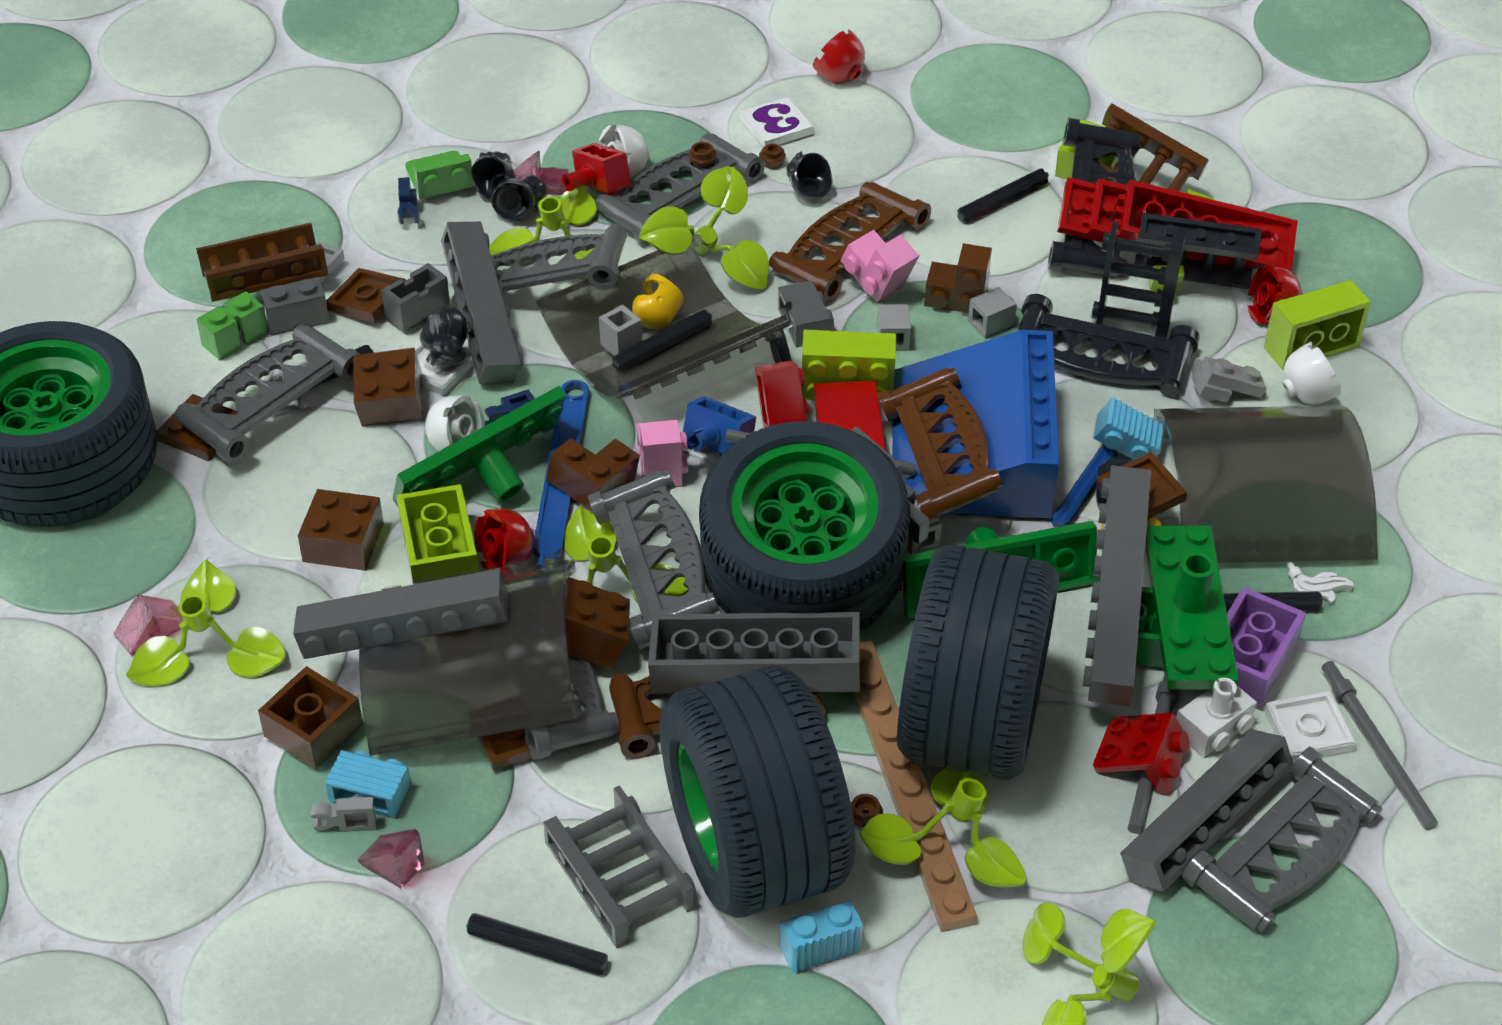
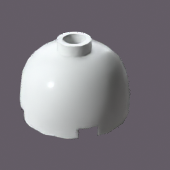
[598,125,649,180]
[1282,342,1341,405]
[425,395,485,451]

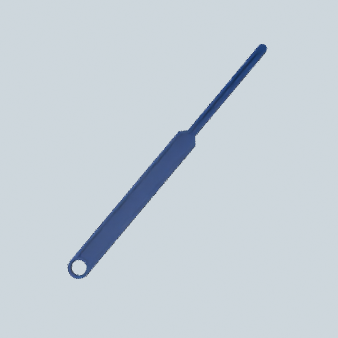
[526,380,589,658]

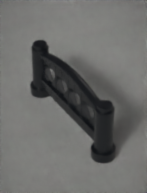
[1047,117,1141,277]
[1018,294,1200,397]

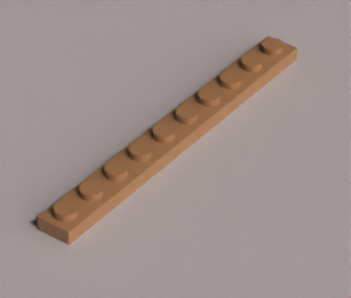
[853,640,977,932]

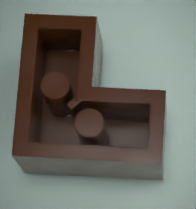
[924,243,992,313]
[546,438,640,512]

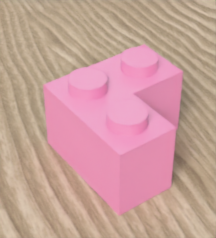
[841,230,920,303]
[636,420,688,487]

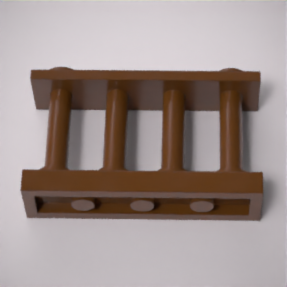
[1095,103,1209,191]
[196,222,329,302]

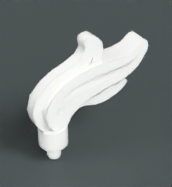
[1287,562,1354,604]

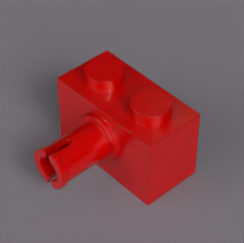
[562,143,631,195]
[755,361,809,428]

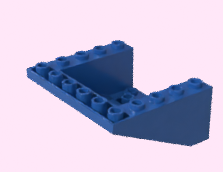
[892,330,1059,518]

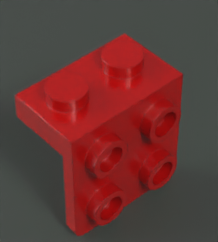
[1093,712,1190,794]

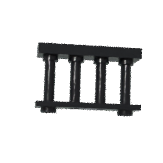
[1134,213,1262,289]
[1091,221,1186,339]

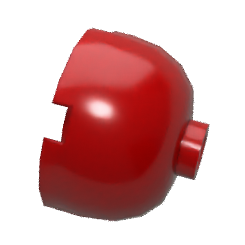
[813,29,866,83]
[1248,265,1303,324]
[474,508,535,574]

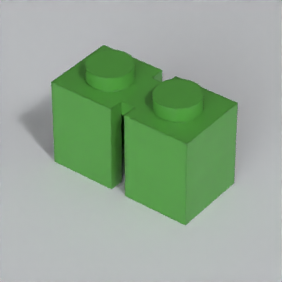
[196,291,268,360]

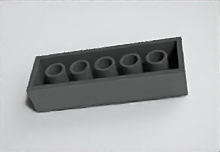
[648,612,860,693]

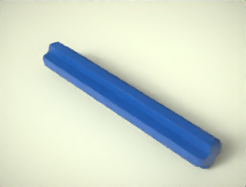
[1052,443,1118,527]

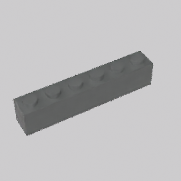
[441,221,523,384]
[293,568,509,659]
[1120,729,1294,892]

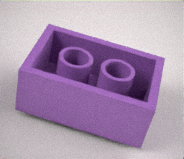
[1227,587,1306,707]

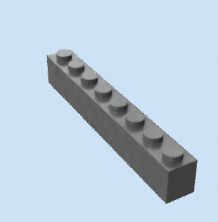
[1082,465,1151,706]

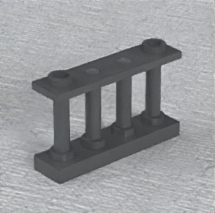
[543,785,696,948]

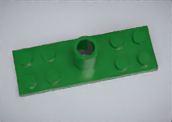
[393,386,566,507]
[902,521,1097,620]
[1145,526,1239,689]

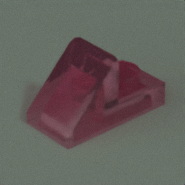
[514,151,569,195]

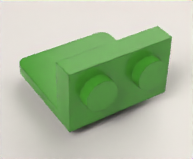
[405,151,474,199]

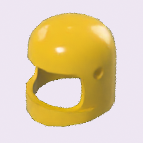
[632,273,684,330]

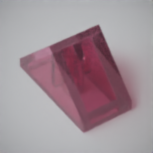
[114,594,184,657]
[357,829,425,889]

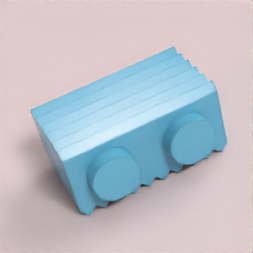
[1093,398,1165,460]
[325,750,411,818]
[779,899,863,974]

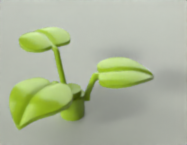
[639,166,769,290]
[489,186,597,280]
[549,506,689,611]
[126,559,286,687]
[859,767,1027,887]
[1022,903,1157,1025]

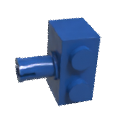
[683,396,757,456]

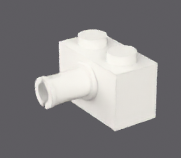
[1176,678,1257,758]

